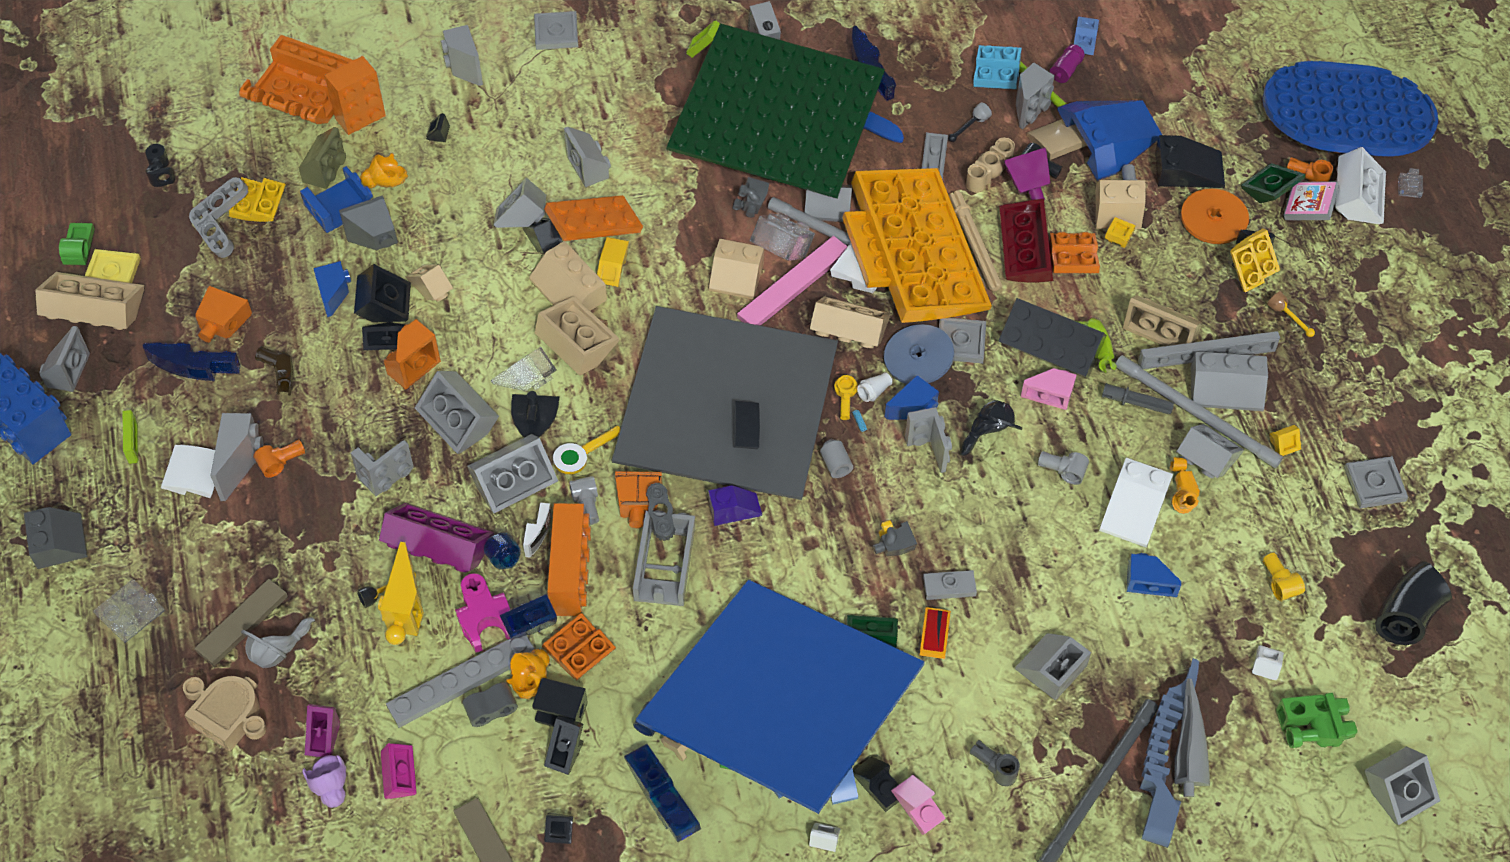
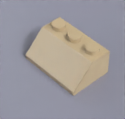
[529,241,607,311]
[1123,295,1202,346]
[535,296,619,376]
[810,296,891,348]

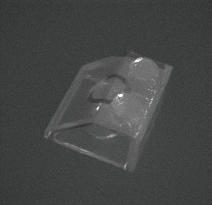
[491,347,557,391]

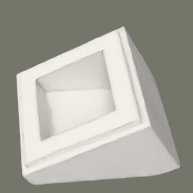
[1252,645,1284,680]

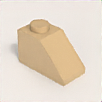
[405,264,453,302]

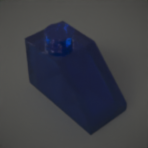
[500,594,557,639]

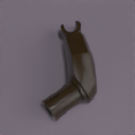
[255,346,294,396]

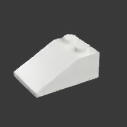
[1099,458,1173,547]

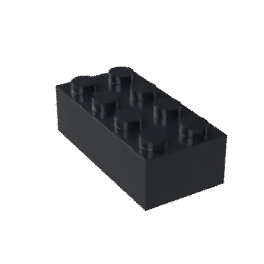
[999,298,1107,379]

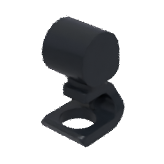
[145,144,175,187]

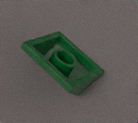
[1241,163,1306,203]

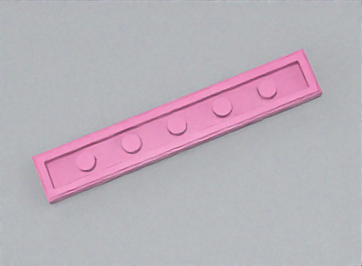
[737,236,848,326]

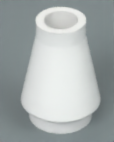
[857,373,892,402]

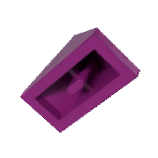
[305,704,340,757]

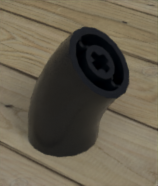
[1375,561,1452,645]

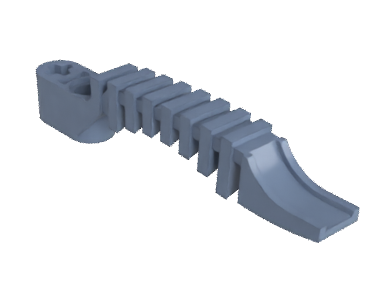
[1140,658,1199,848]

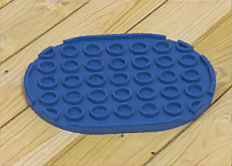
[1263,61,1438,156]

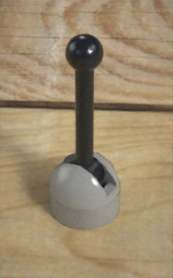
[948,102,992,142]

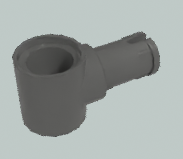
[970,740,1020,786]

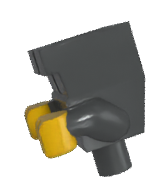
[873,520,917,556]

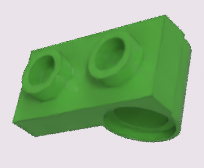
[59,223,95,265]

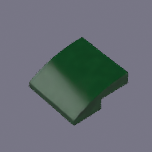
[847,615,898,648]

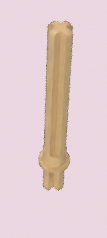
[949,190,1002,292]

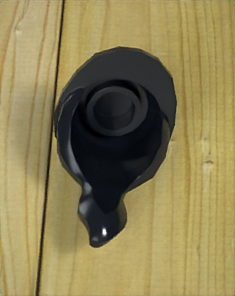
[960,400,1023,456]

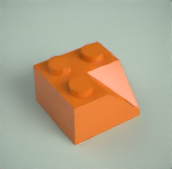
[384,319,441,390]

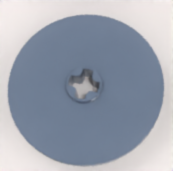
[884,324,954,384]

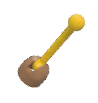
[1267,291,1315,337]

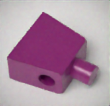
[1004,148,1050,200]

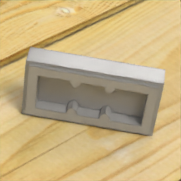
[923,570,977,600]

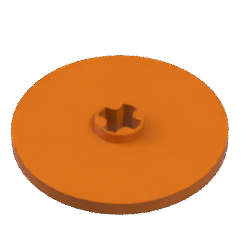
[1181,188,1249,244]

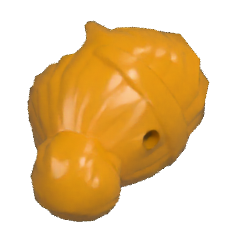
[360,153,408,188]
[506,649,550,699]

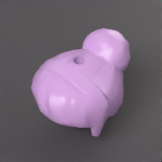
[302,755,346,808]

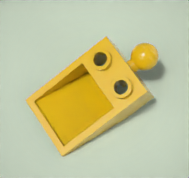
[378,542,424,645]

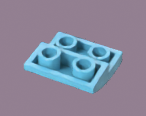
[973,45,1022,89]

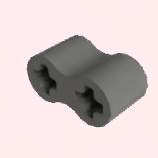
[462,682,518,727]

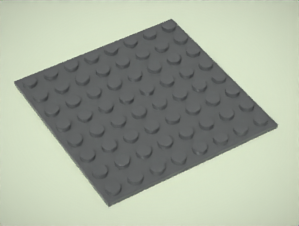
[612,306,838,500]

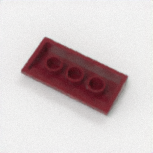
[999,198,1054,283]

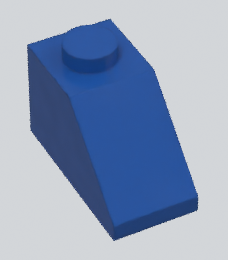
[313,261,351,317]
[885,375,939,420]
[1127,553,1181,597]

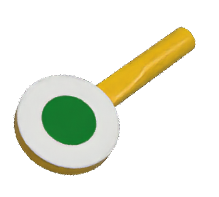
[553,425,621,474]

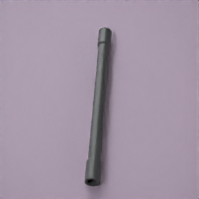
[1037,699,1159,862]

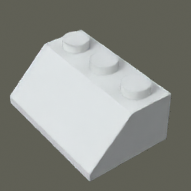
[1335,147,1386,224]

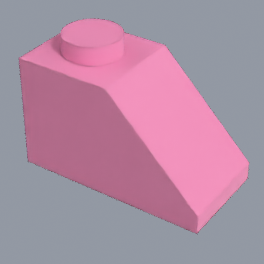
[1021,368,1077,410]

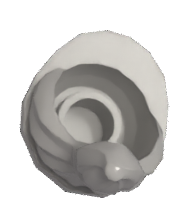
[241,617,315,668]

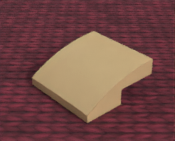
[1027,119,1087,160]

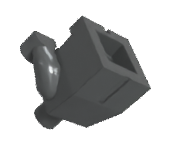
[732,177,769,218]

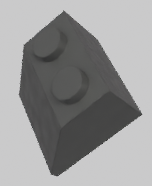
[24,507,88,569]

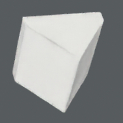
[809,823,840,852]

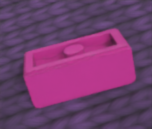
[381,743,417,799]

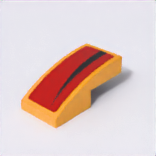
[920,607,951,659]

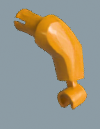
[1170,457,1200,514]

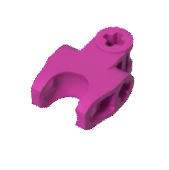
[455,574,515,653]

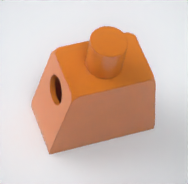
[195,286,252,343]

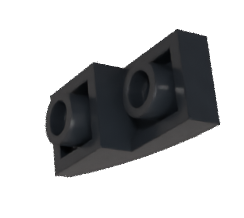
[733,401,760,449]

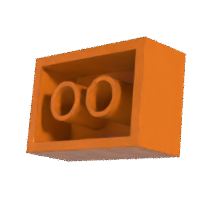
[324,56,386,135]

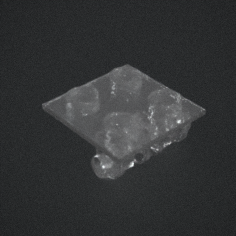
[93,579,165,643]

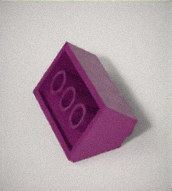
[379,502,494,572]

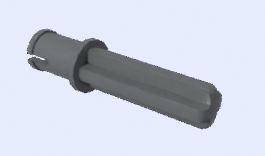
[1102,383,1174,414]

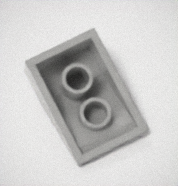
[210,413,263,501]

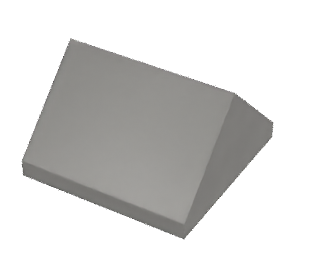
[805,184,852,222]

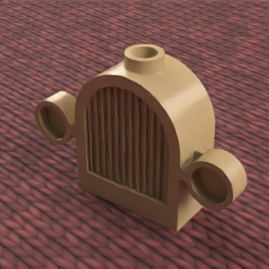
[183,676,266,752]

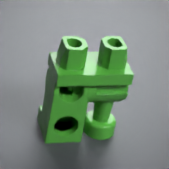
[1276,693,1358,748]

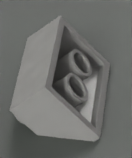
[1190,351,1268,411]
[415,371,499,454]
[467,434,558,513]

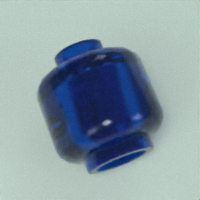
[484,532,521,569]

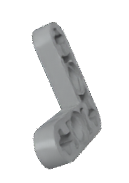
[189,177,248,258]

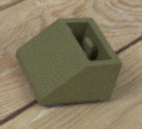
[299,127,346,189]

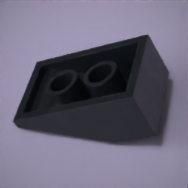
[1155,135,1225,188]

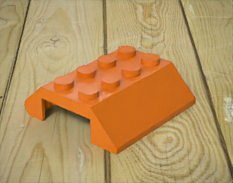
[239,35,353,124]

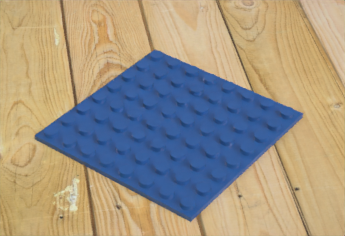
[636,580,925,814]

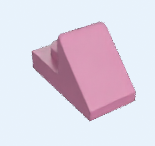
[891,775,946,835]

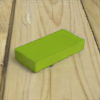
[686,20,720,58]
[122,410,138,464]

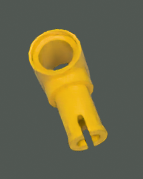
[1262,553,1305,601]

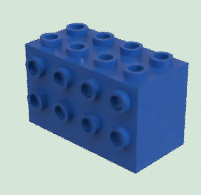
[0,353,71,465]

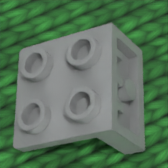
[905,407,952,473]
[351,440,414,496]

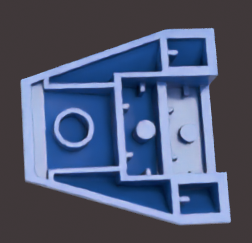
[1057,100,1162,181]

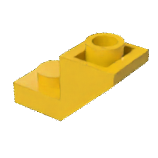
[597,237,629,287]

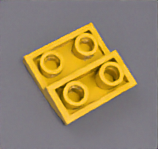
[229,177,286,222]
[1230,229,1280,292]

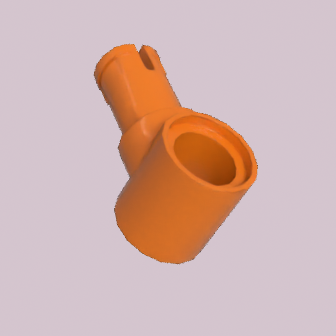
[1287,157,1333,182]
[253,440,305,478]

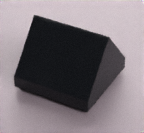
[426,113,450,142]

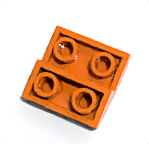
[1050,232,1100,273]
[542,613,616,681]

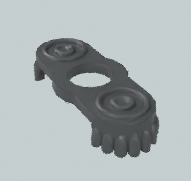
[646,483,676,541]

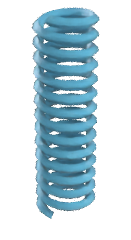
[853,410,867,432]

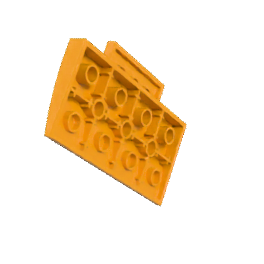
[842,168,992,323]

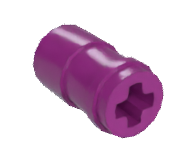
[1050,44,1085,83]

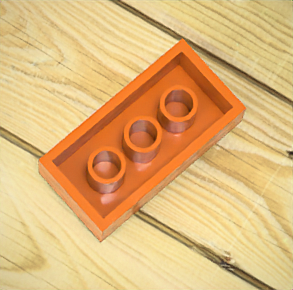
[548,503,591,616]

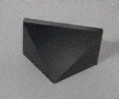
[362,322,405,350]

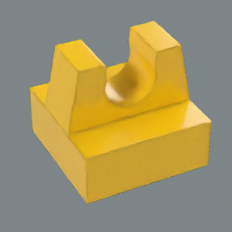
[1105,217,1136,248]
[1269,425,1301,456]

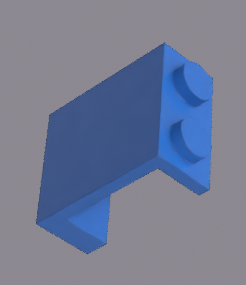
[300,166,373,233]

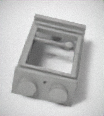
[633,510,695,606]

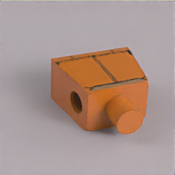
[615,471,662,528]

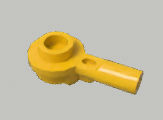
[834,375,858,420]

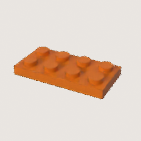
[544,195,643,241]

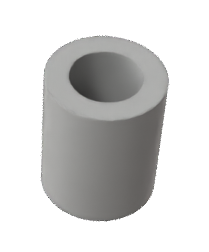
[820,440,853,478]

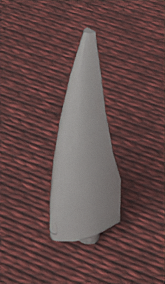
[1175,678,1210,798]

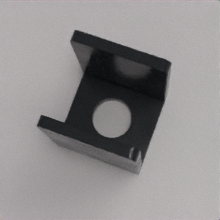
[532,678,588,727]

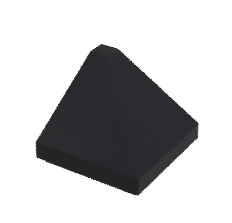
[544,813,573,844]

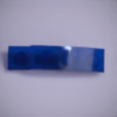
[851,25,896,101]
[143,342,241,381]
[624,744,701,842]

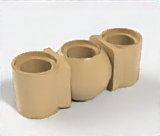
[966,137,1015,193]

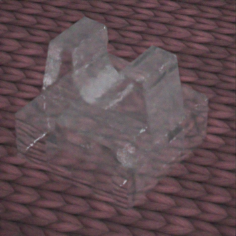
[1398,168,1423,198]

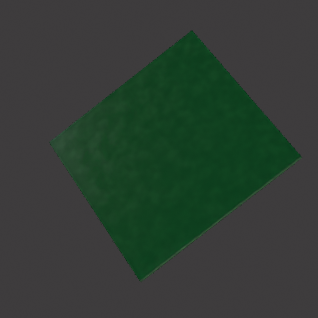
[666,23,885,199]

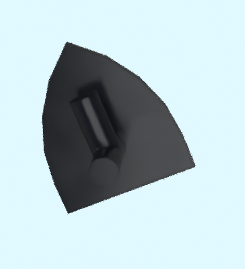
[511,391,560,438]

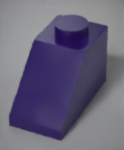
[708,485,762,526]

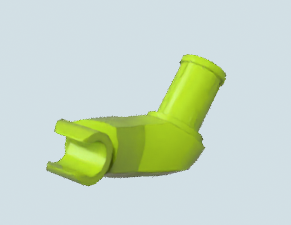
[1076,318,1117,373]

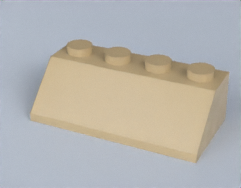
[36,272,144,330]

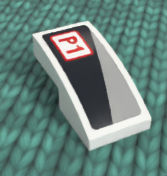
[523,503,552,557]

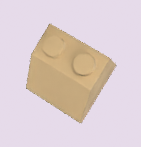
[1096,180,1145,230]
[709,239,764,299]

